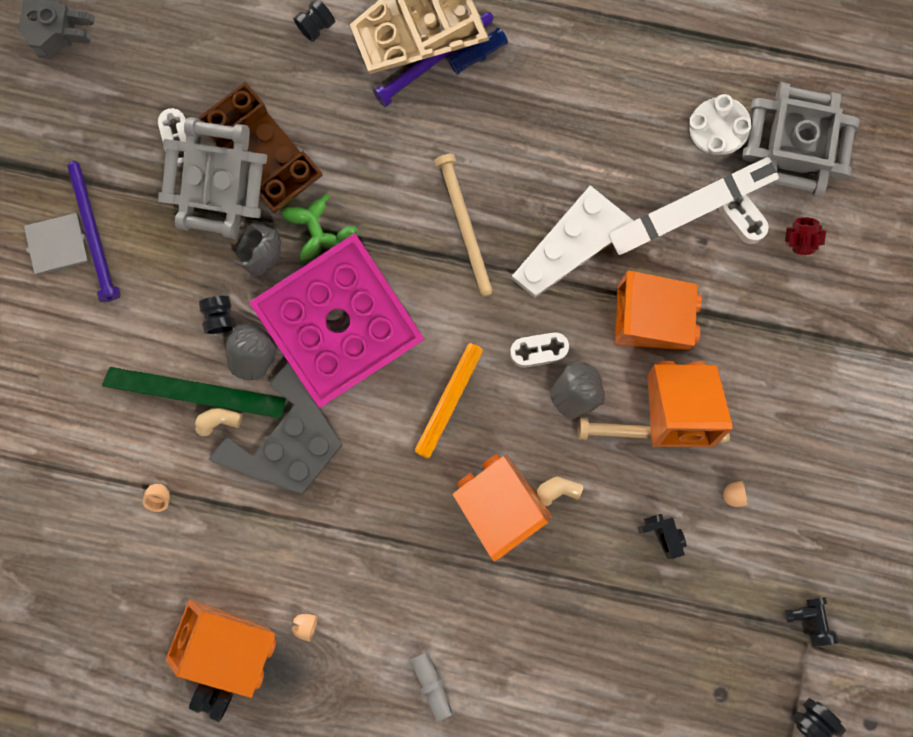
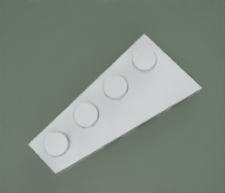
[511,186,634,298]

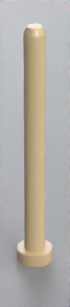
[434,154,492,297]
[577,417,730,443]

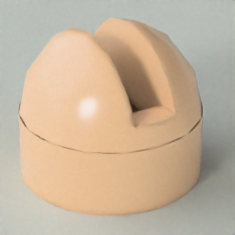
[723,481,748,507]
[142,484,170,512]
[292,614,317,642]

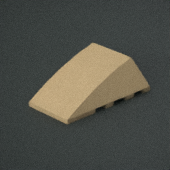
[350,0,489,74]

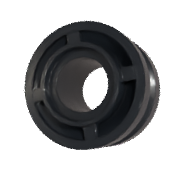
[791,698,846,737]

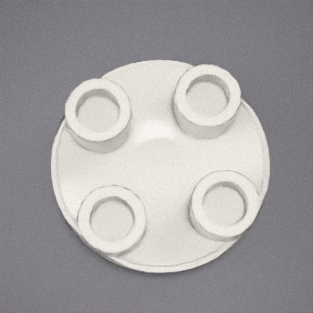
[689,94,751,155]

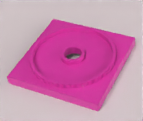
[249,233,425,408]

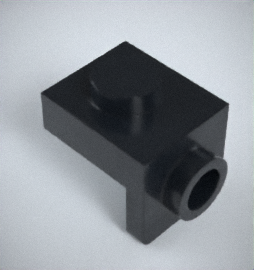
[638,514,687,559]

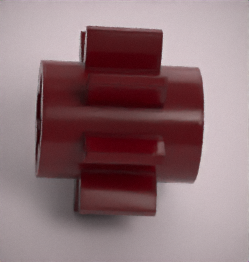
[785,217,826,255]

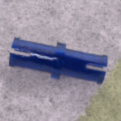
[447,26,508,75]

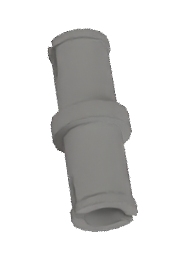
[409,652,455,722]

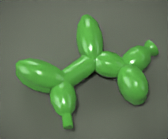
[281,193,359,264]

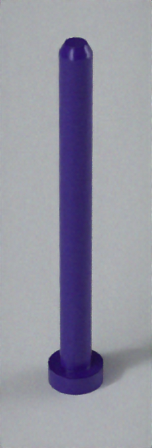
[373,12,494,107]
[67,161,121,302]

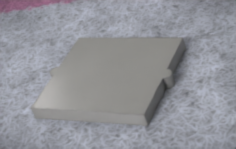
[24,213,89,275]

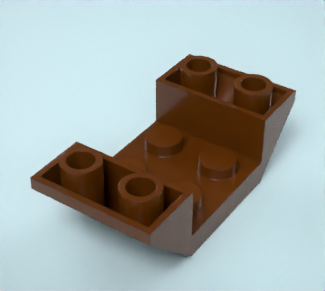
[198,82,323,213]

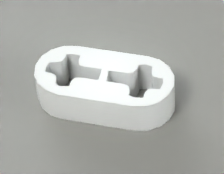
[158,108,186,168]
[719,195,769,244]
[510,333,569,368]

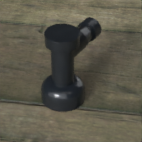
[785,597,839,646]

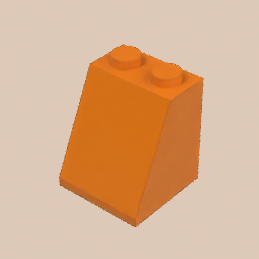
[614,271,702,351]
[647,361,733,447]
[452,454,553,562]
[165,599,276,698]

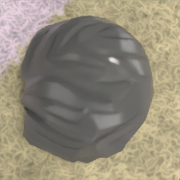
[234,222,282,276]
[226,323,278,380]
[551,361,605,419]

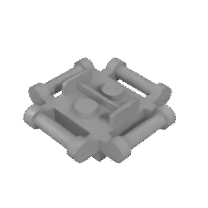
[742,82,860,197]
[158,117,267,239]

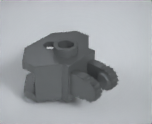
[18,0,95,59]

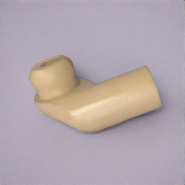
[195,407,243,436]
[537,476,583,506]

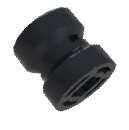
[293,0,336,42]
[199,296,235,334]
[189,683,234,723]

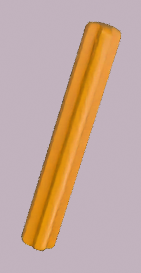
[415,343,483,459]

